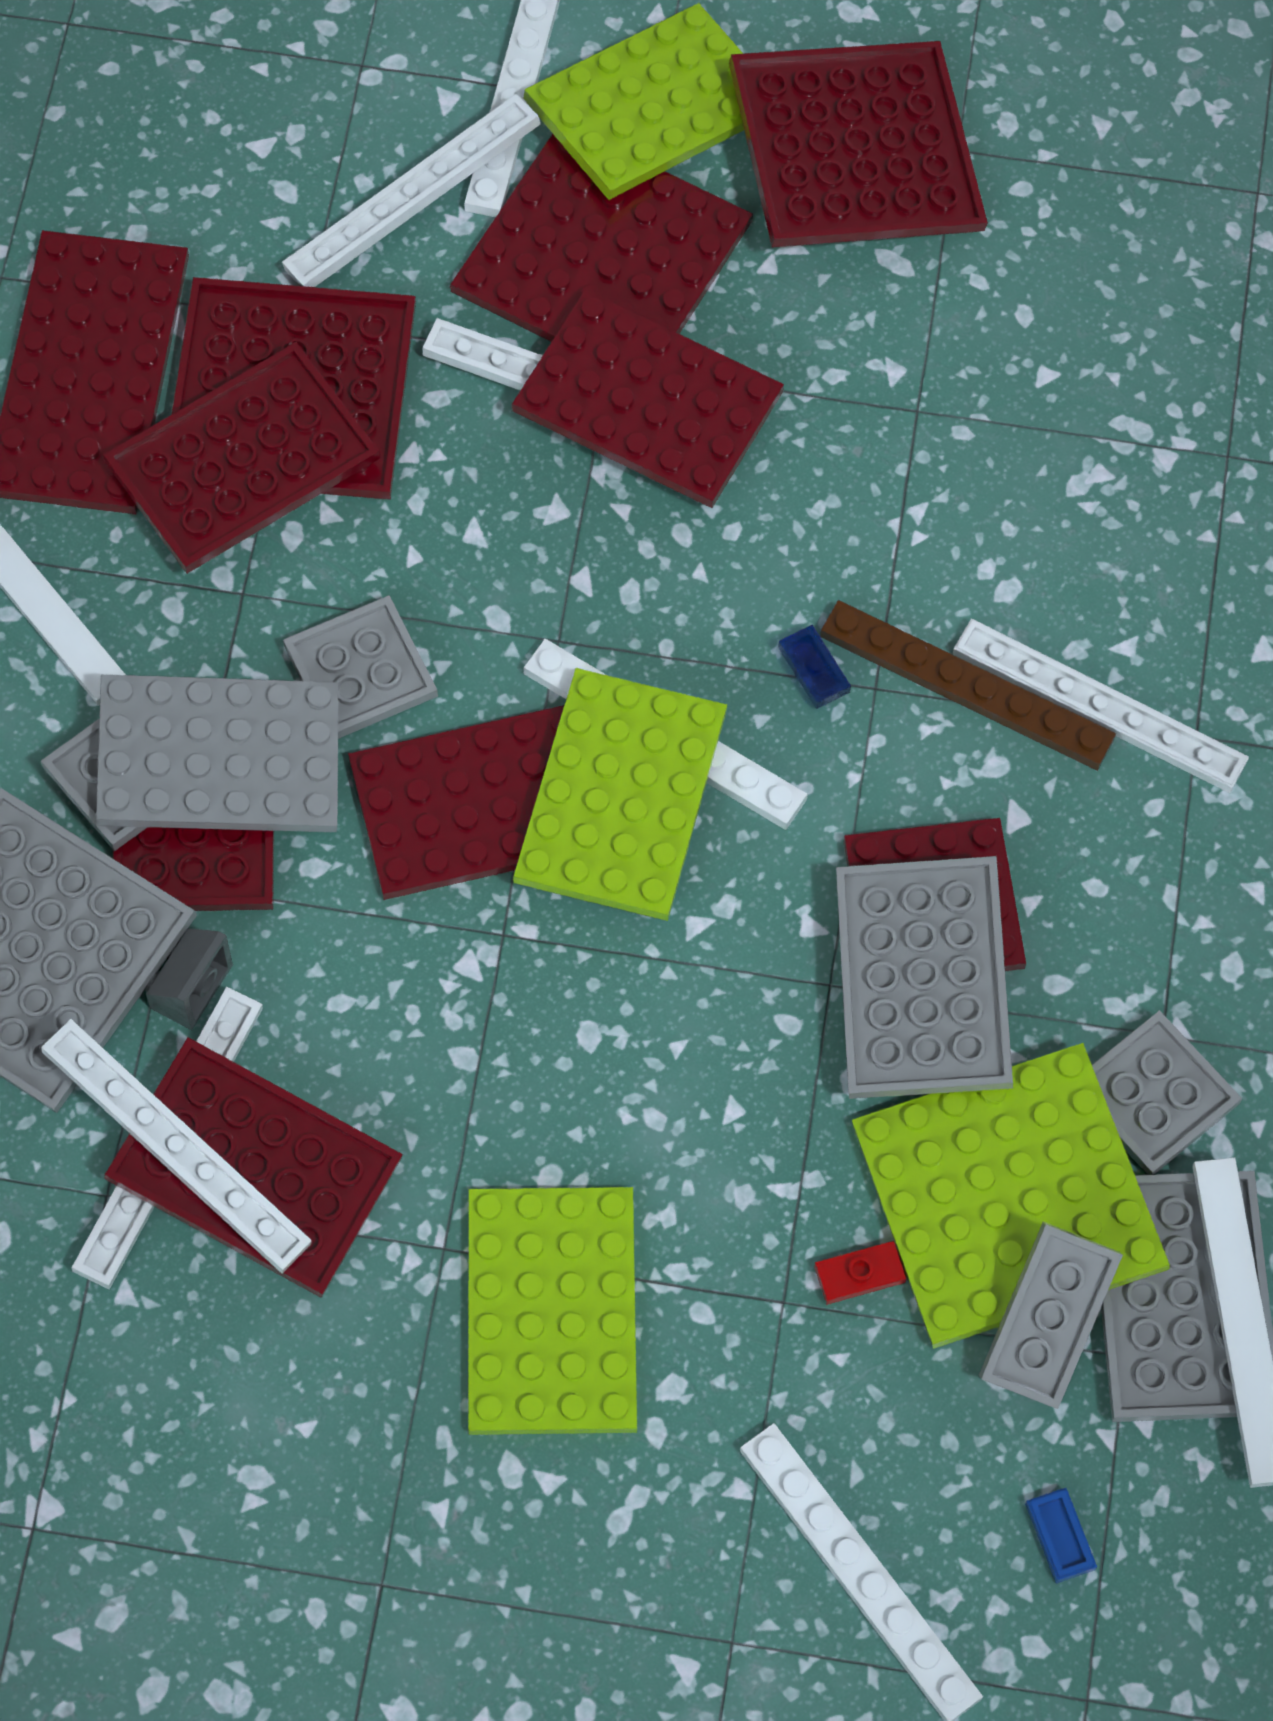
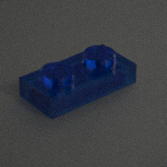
[778,624,851,709]

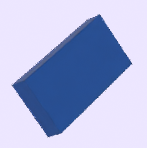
[1025,1488,1097,1584]

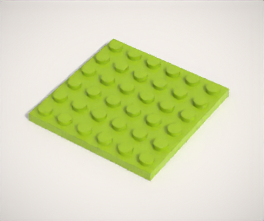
[852,1043,1170,1349]

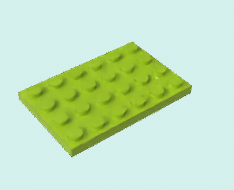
[523,3,744,200]
[513,668,727,921]
[468,1187,637,1435]

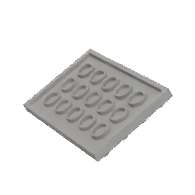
[96,674,338,832]
[836,856,1013,1099]
[1101,1171,1273,1422]

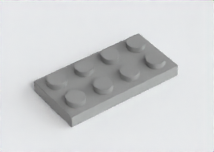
[979,1222,1123,1409]

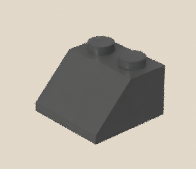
[145,928,233,1031]

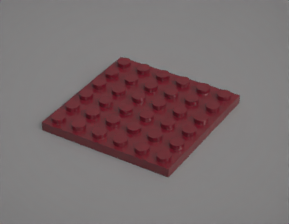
[729,41,988,247]
[450,134,753,342]
[172,277,416,500]

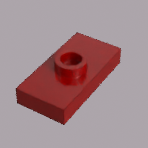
[814,1241,906,1305]

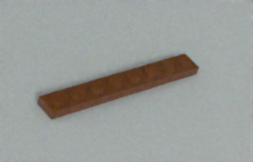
[820,600,1116,771]

